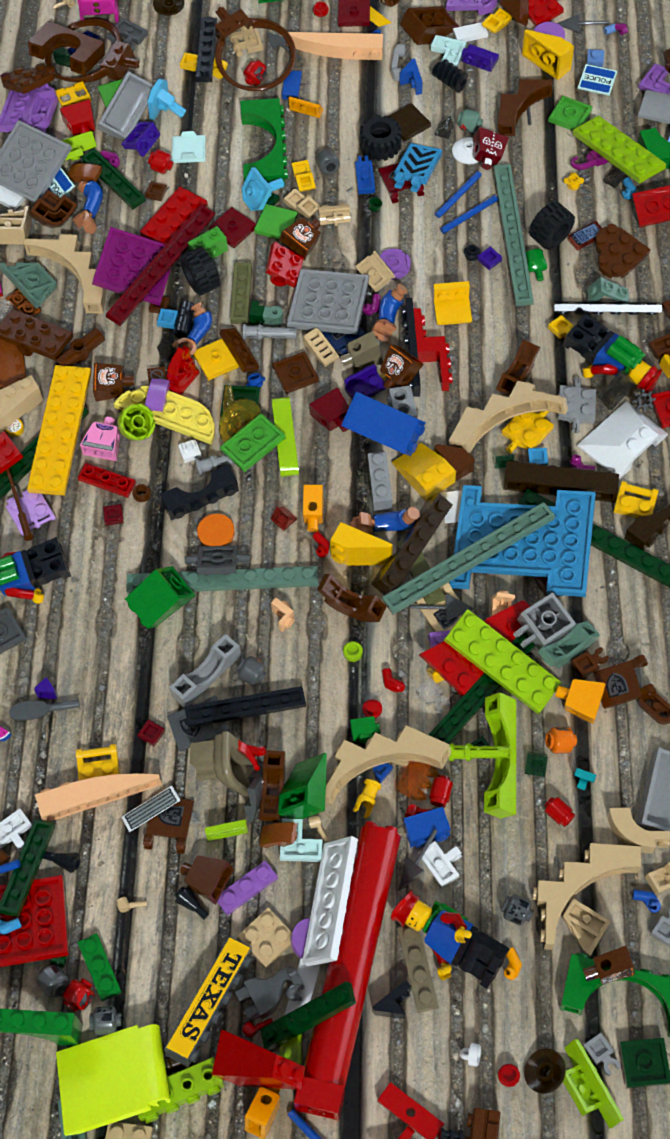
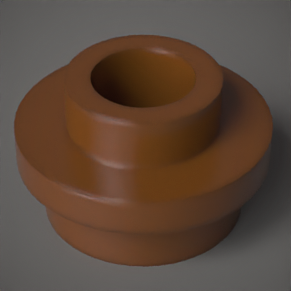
[132,484,151,502]

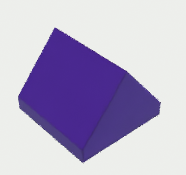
[34,677,58,699]

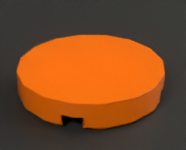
[197,514,235,547]

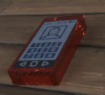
[567,221,602,251]

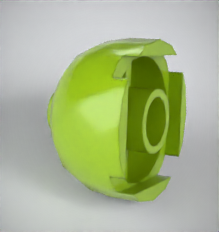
[117,404,155,441]

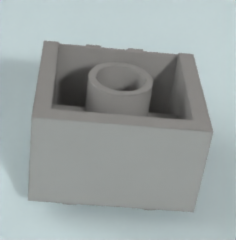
[513,592,576,650]

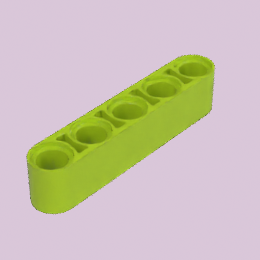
[272,397,299,477]

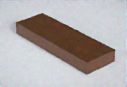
[219,328,260,372]

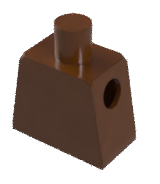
[180,856,234,905]

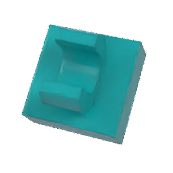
[574,768,597,790]

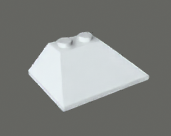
[577,401,668,480]

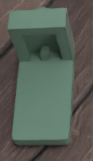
[587,277,629,302]

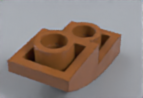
[67,164,102,183]
[6,290,41,317]
[259,822,297,848]

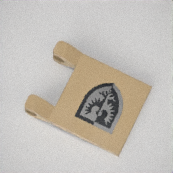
[414,582,463,632]

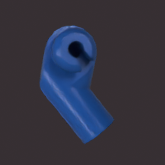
[632,889,661,913]

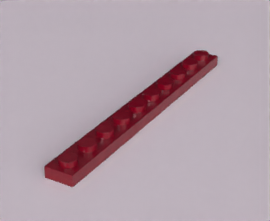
[106,204,216,327]

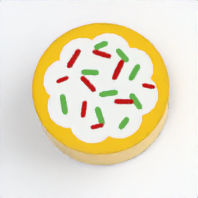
[6,419,24,437]

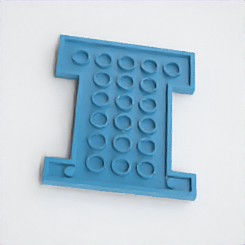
[450,485,596,597]

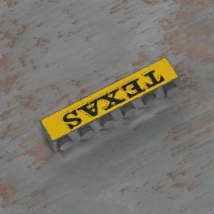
[165,936,254,1068]

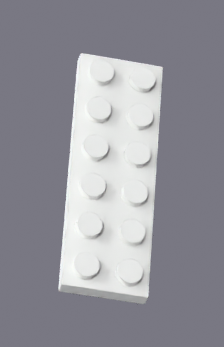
[302,836,358,966]

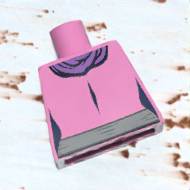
[80,417,120,461]

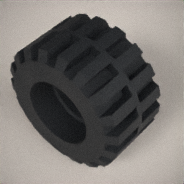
[359,115,401,161]
[529,201,575,250]
[180,247,220,296]

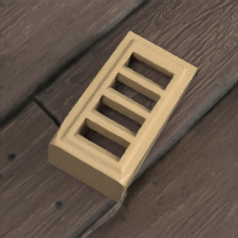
[303,328,339,367]

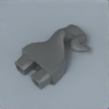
[235,967,305,1021]

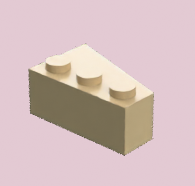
[0,206,32,245]

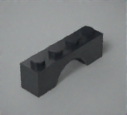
[160,465,239,521]

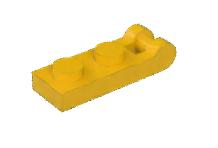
[180,52,228,79]

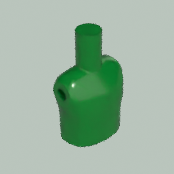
[526,249,547,282]

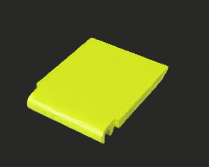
[56,1024,171,1136]

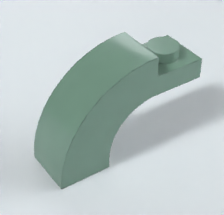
[538,621,600,668]

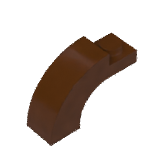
[496,339,541,396]
[259,750,286,822]

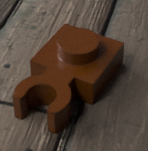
[571,647,609,678]

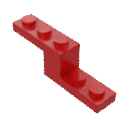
[413,308,453,391]

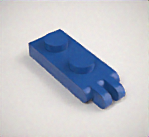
[355,155,375,195]

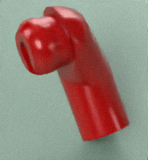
[312,531,330,558]
[382,668,405,693]

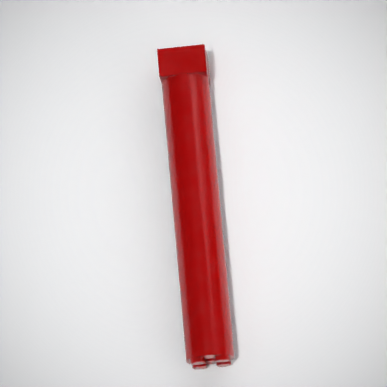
[294,821,401,1121]

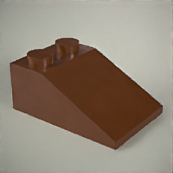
[400,6,460,45]

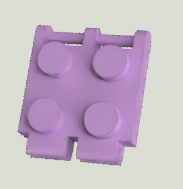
[6,490,56,536]

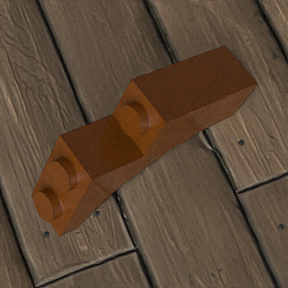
[498,79,553,136]

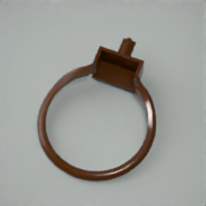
[215,7,296,91]
[45,19,140,83]

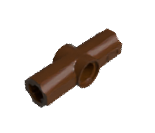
[54,328,105,366]

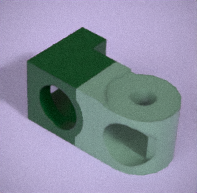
[249,300,283,327]

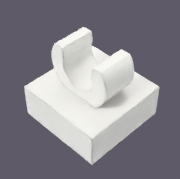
[178,439,202,463]

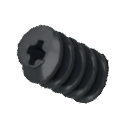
[432,59,468,93]

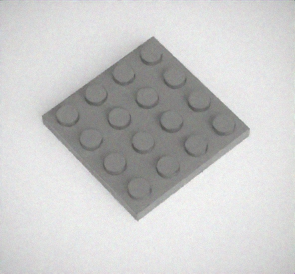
[0,120,72,203]
[287,269,369,335]

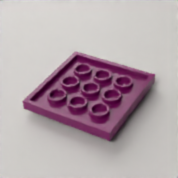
[92,227,171,306]

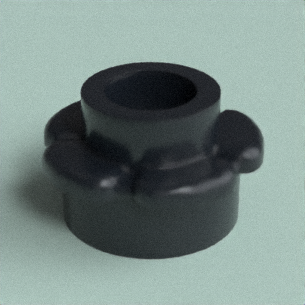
[464,245,481,261]

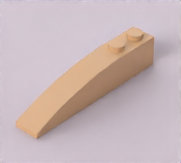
[287,32,383,60]
[35,773,162,822]

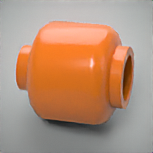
[545,727,577,754]

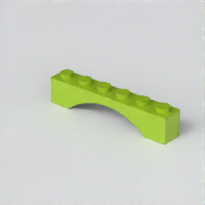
[484,692,516,819]

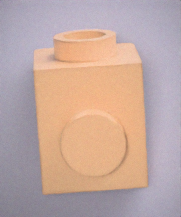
[490,591,515,617]
[271,598,295,632]

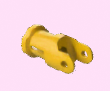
[353,779,382,819]

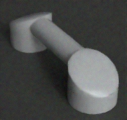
[390,44,406,81]

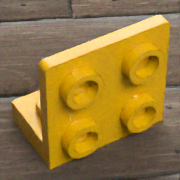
[433,281,472,325]

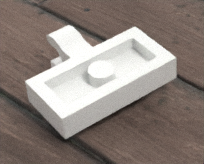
[0,809,32,853]
[418,841,462,888]

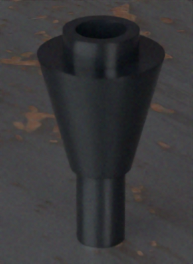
[43,851,80,873]
[174,886,210,920]

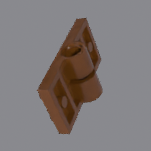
[0,309,73,360]

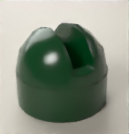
[368,197,382,212]

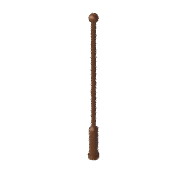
[6,468,33,541]

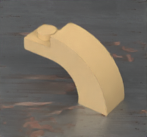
[607,808,670,854]

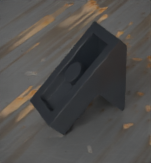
[372,980,412,1019]

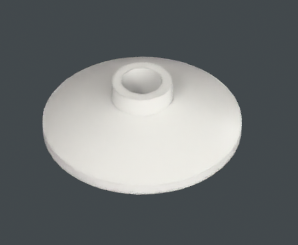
[452,137,479,164]

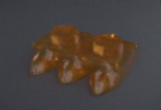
[396,761,439,801]

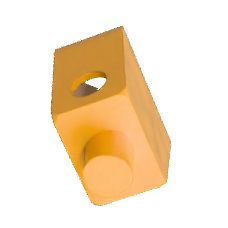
[303,485,324,532]
[555,679,605,724]
[245,1087,281,1139]

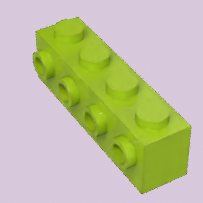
[138,1057,224,1123]

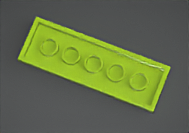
[573,115,666,184]
[443,609,562,714]

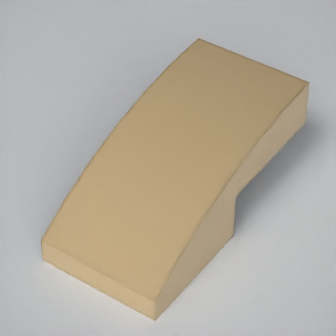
[283,188,321,218]
[645,862,670,895]

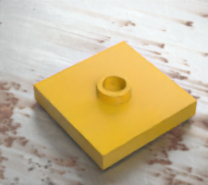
[193,339,239,381]

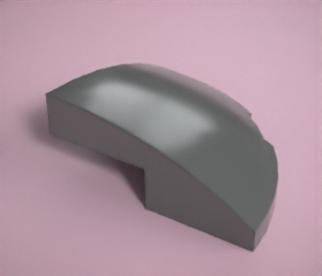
[244,766,263,823]

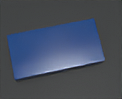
[282,71,302,100]

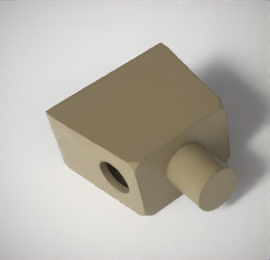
[340,331,383,370]

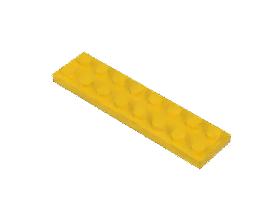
[27,365,92,496]

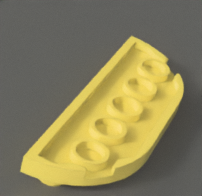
[114,386,215,445]

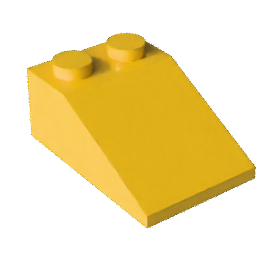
[522,29,574,80]
[392,443,456,502]
[330,522,393,566]

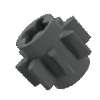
[631,389,656,412]

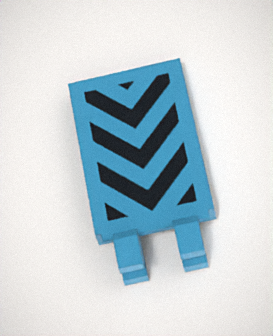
[394,143,442,192]

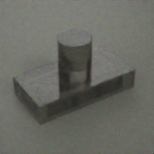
[598,370,636,410]

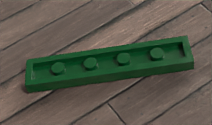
[81,149,146,210]
[0,819,56,917]
[260,981,356,1051]

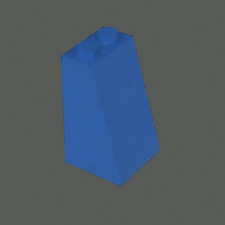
[341,392,426,456]

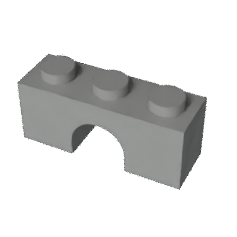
[368,452,392,513]

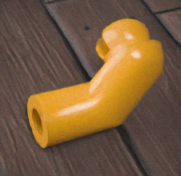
[504,947,522,980]

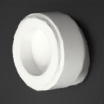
[459,1043,481,1067]

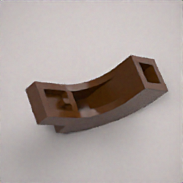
[317,574,387,622]

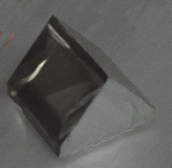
[435,116,454,139]
[603,168,624,188]
[157,339,177,363]

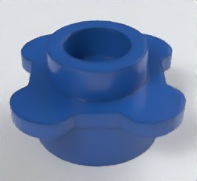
[246,373,266,387]

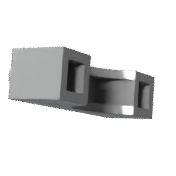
[169,634,241,707]

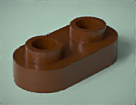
[638,693,670,725]

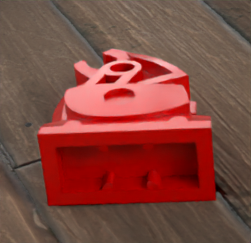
[167,346,200,395]

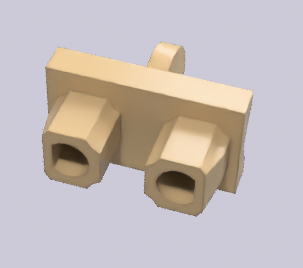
[319,203,351,226]

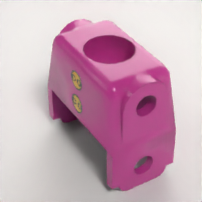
[77,0,119,23]

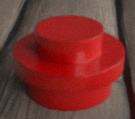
[313,2,329,17]
[362,699,382,718]
[498,1064,520,1087]

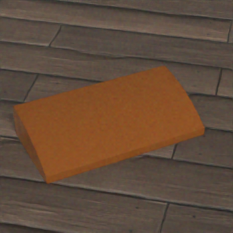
[0,339,26,390]

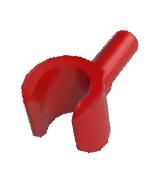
[405,804,431,817]
[242,1018,273,1038]

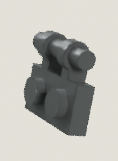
[106,18,148,51]

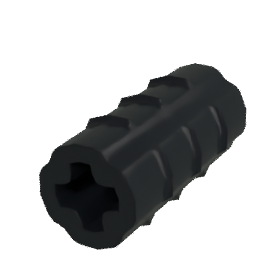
[173,301,195,339]

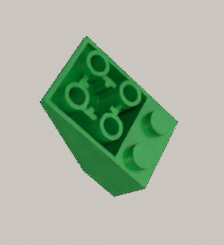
[278,753,327,819]

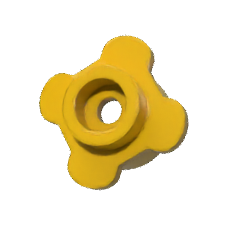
[564,172,584,190]

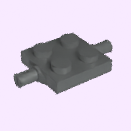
[185,545,250,575]

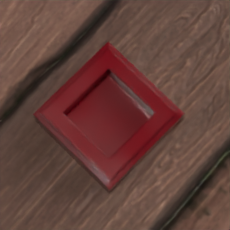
[103,504,124,526]
[137,719,165,747]

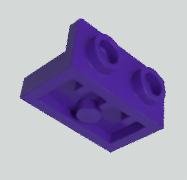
[461,44,499,72]
[122,122,160,157]
[344,364,386,400]

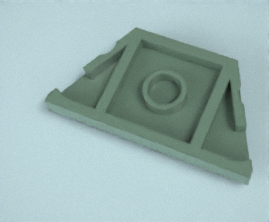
[0,262,57,308]

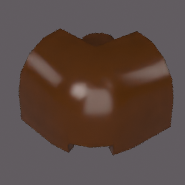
[29,190,78,228]

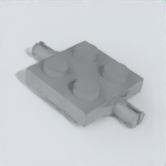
[557,377,596,433]

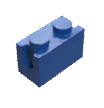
[403,807,451,848]

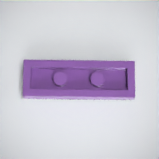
[217,860,278,916]

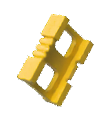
[55,81,92,107]

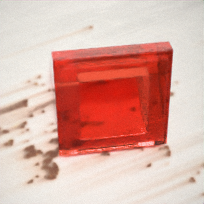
[271,507,297,531]

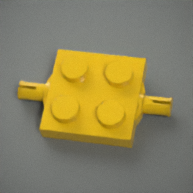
[502,411,554,454]

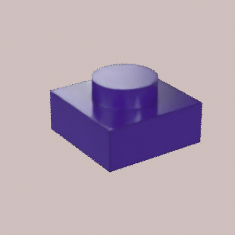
[477,246,502,270]

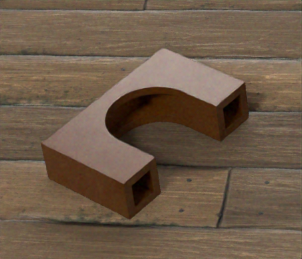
[28,21,105,76]

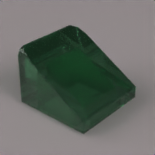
[53,47,71,68]
[493,454,514,469]
[525,752,548,777]

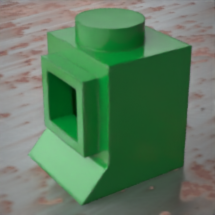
[350,716,381,745]

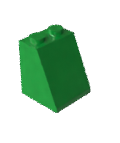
[125,566,196,629]

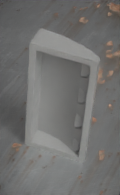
[98,71,154,140]
[638,90,670,124]
[636,748,670,831]

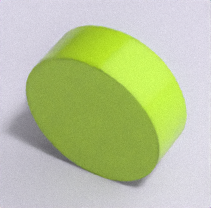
[343,641,363,662]

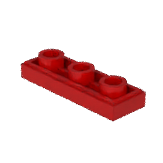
[77,463,136,498]
[377,1082,445,1139]

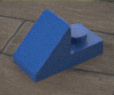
[400,58,423,95]

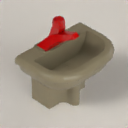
[189,731,266,797]

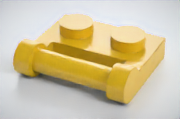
[614,481,659,518]
[76,744,120,781]

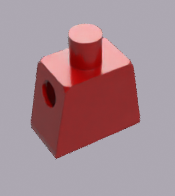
[60,99,95,136]

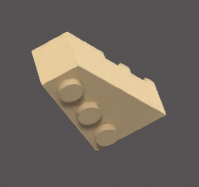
[0,375,43,433]

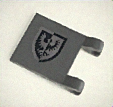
[167,696,230,752]

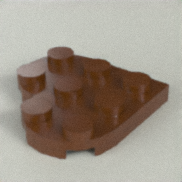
[0,63,56,94]
[595,224,651,278]

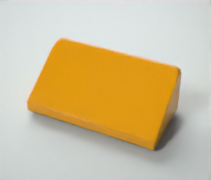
[288,97,323,118]

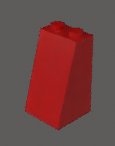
[212,1030,305,1090]

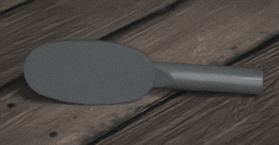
[9,700,80,721]

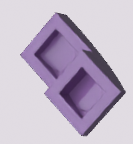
[145,378,170,412]

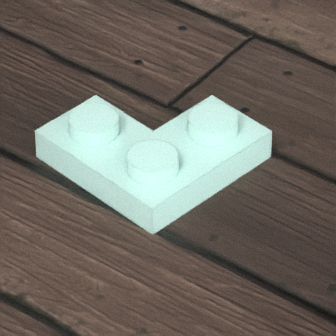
[431,35,466,67]
[280,818,323,862]

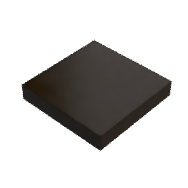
[388,103,431,142]

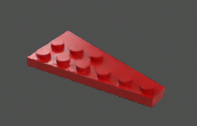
[419,600,530,696]

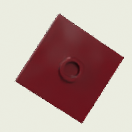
[338,0,370,27]
[209,207,257,248]

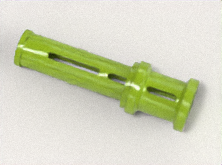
[449,743,511,761]

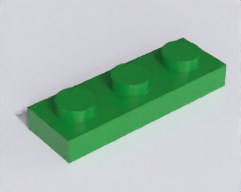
[77,933,122,1002]

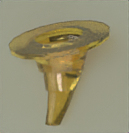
[219,386,261,443]

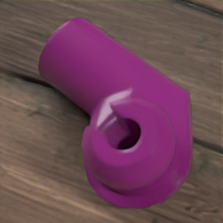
[101,150,120,168]
[363,294,381,316]
[570,454,595,471]

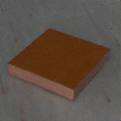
[272,351,319,394]

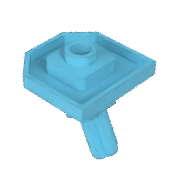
[148,79,186,120]
[242,167,284,211]

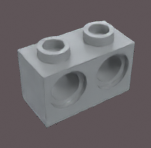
[386,385,417,418]

